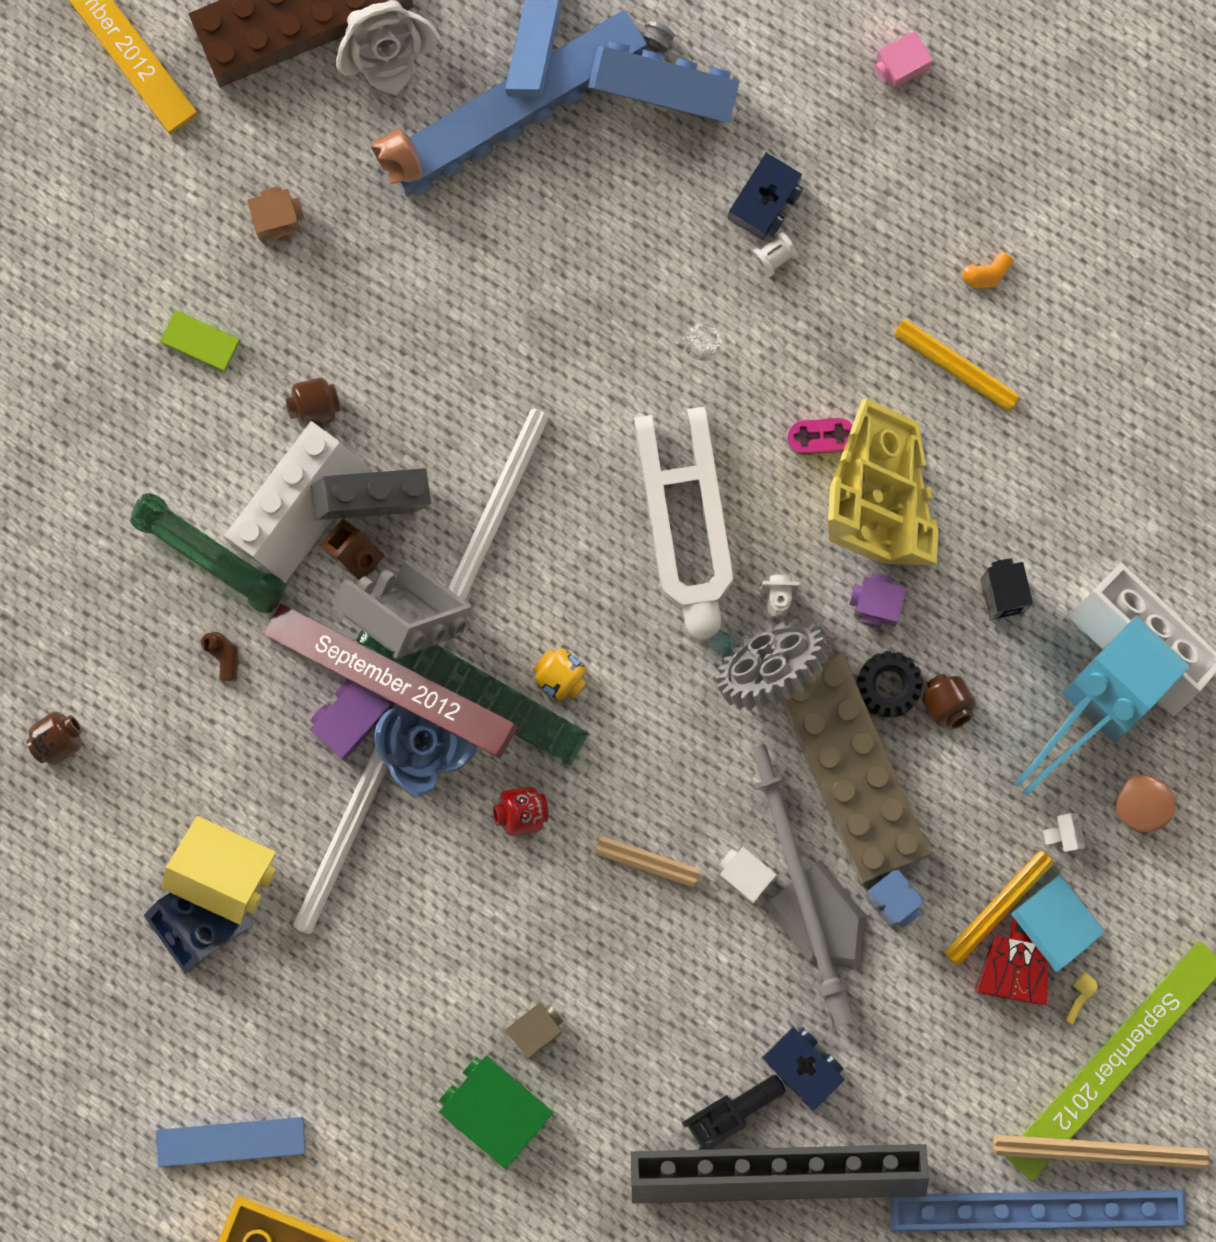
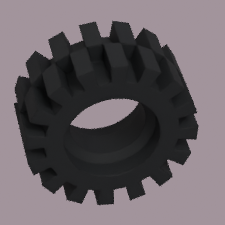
[856,651,923,718]

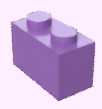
[309,680,392,761]

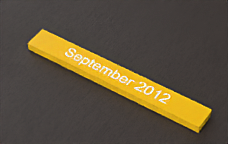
[68,0,198,135]

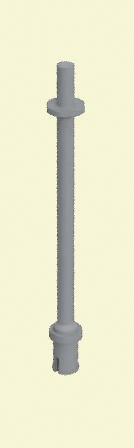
[752,744,855,1028]

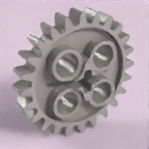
[716,619,830,711]

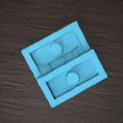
[1011,874,1105,972]

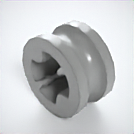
[641,20,675,52]

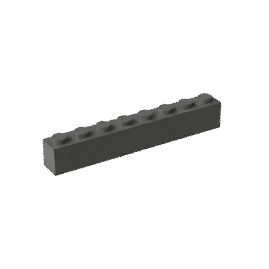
[631,1144,929,1204]

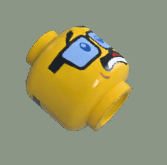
[532,648,587,702]

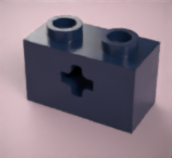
[728,152,804,241]
[761,1027,845,1111]

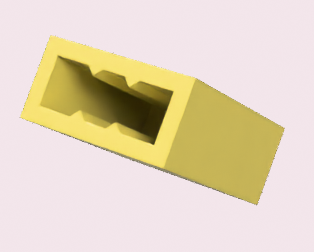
[161,816,277,925]

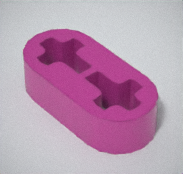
[787,418,853,455]

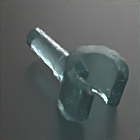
[711,632,733,665]

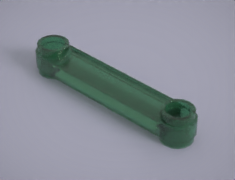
[130,493,286,613]

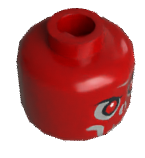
[493,787,549,836]

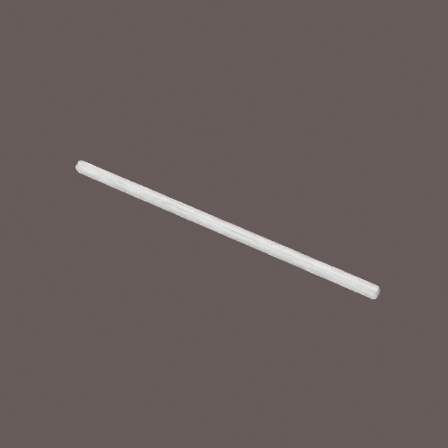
[293,409,548,934]

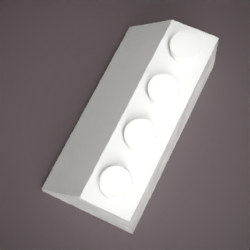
[224,421,371,584]
[1068,562,1216,717]

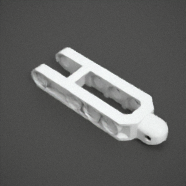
[634,407,733,641]

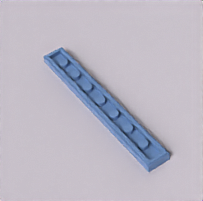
[890,1190,1186,1232]

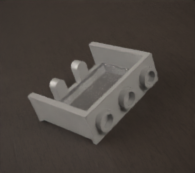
[331,560,472,659]

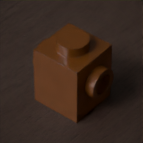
[319,519,385,580]

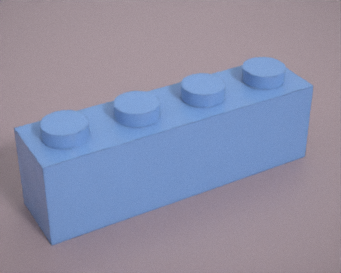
[588,41,740,123]

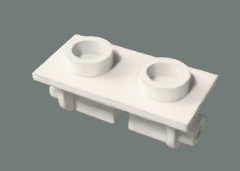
[760,575,799,619]

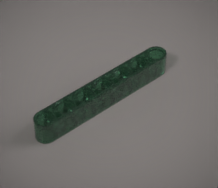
[355,629,589,766]

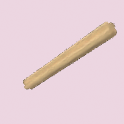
[992,1135,1209,1169]

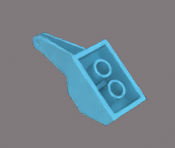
[1013,616,1190,796]

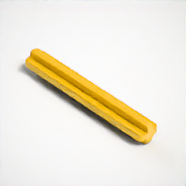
[894,319,1019,411]
[945,851,1054,965]

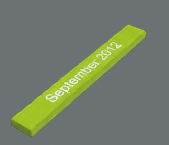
[1004,940,1216,1181]

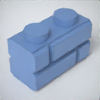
[865,870,923,928]

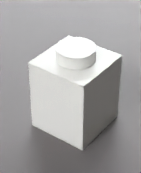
[718,847,777,904]

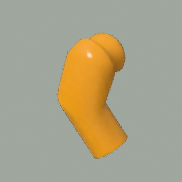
[962,251,1014,289]

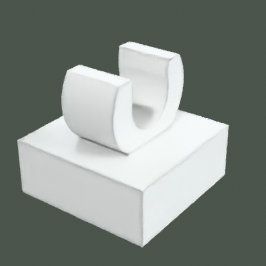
[1043,813,1086,852]

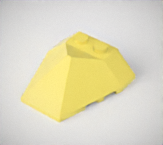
[828,399,939,566]

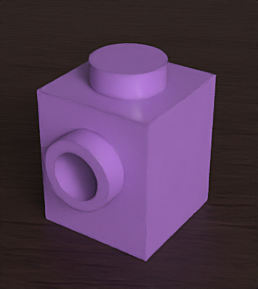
[849,574,907,628]

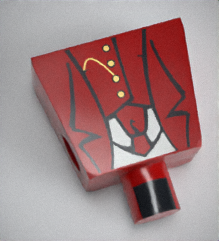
[974,917,1048,1005]

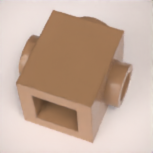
[247,187,304,241]

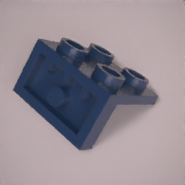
[144,893,253,974]

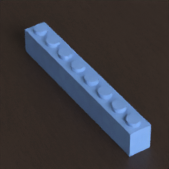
[398,9,647,197]

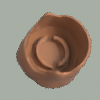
[371,128,422,184]
[1116,775,1176,833]

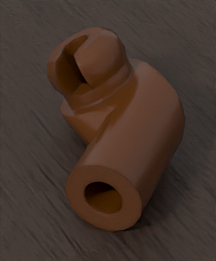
[201,632,238,681]

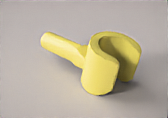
[1065,972,1097,1024]

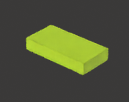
[160,310,240,373]

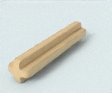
[595,836,700,887]

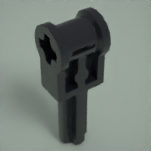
[681,1075,786,1150]

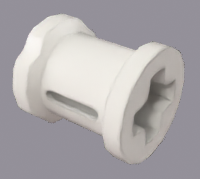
[752,231,799,277]

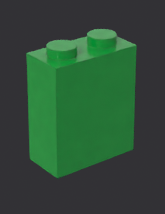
[439,1055,554,1170]

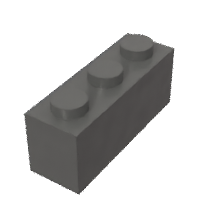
[311,468,431,520]

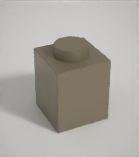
[505,1003,564,1059]

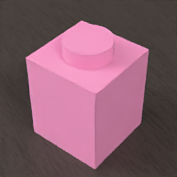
[874,31,933,90]

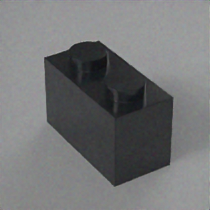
[980,558,1033,621]

